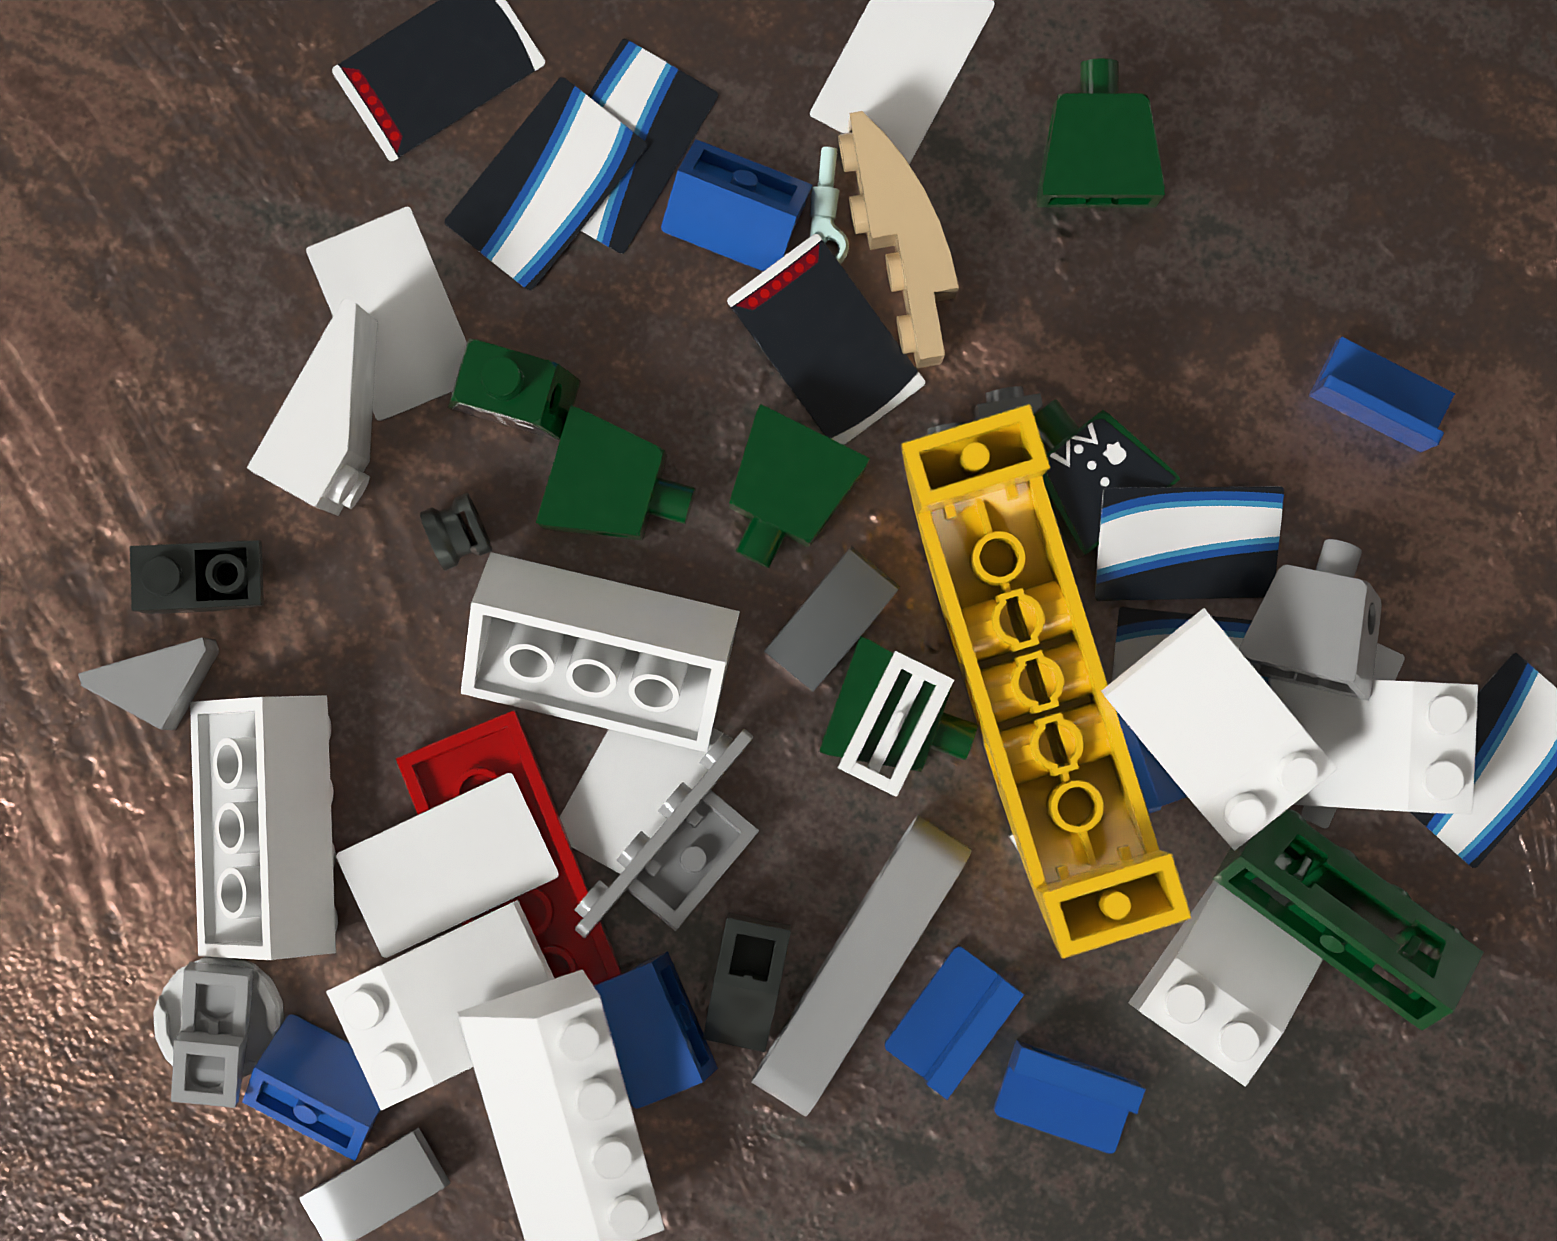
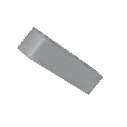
[751,815,972,1116]

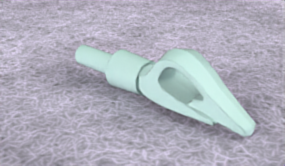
[810,147,849,264]

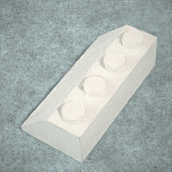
[461,552,740,752]
[190,695,338,960]
[457,969,665,1241]

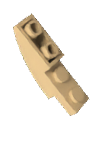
[838,111,959,368]

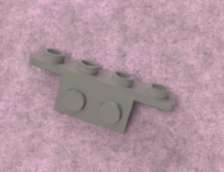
[574,729,759,938]

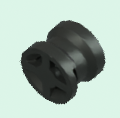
[420,493,492,571]

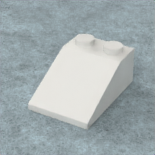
[247,297,377,516]
[1101,608,1337,851]
[1268,678,1478,815]
[1128,877,1323,1087]
[326,900,555,1110]

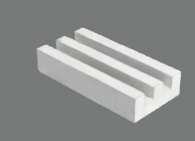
[838,651,954,797]

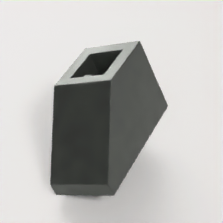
[129,540,264,614]
[702,912,791,1052]

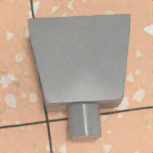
[1239,539,1382,701]

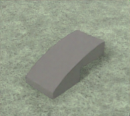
[171,962,254,1108]
[299,1127,451,1241]

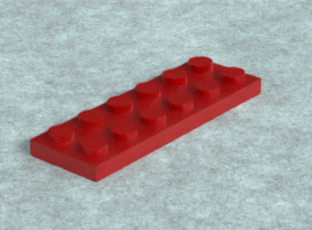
[395,710,623,986]

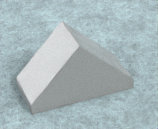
[78,637,219,730]

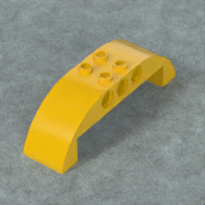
[901,404,1191,958]

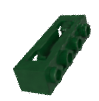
[1213,809,1484,1031]

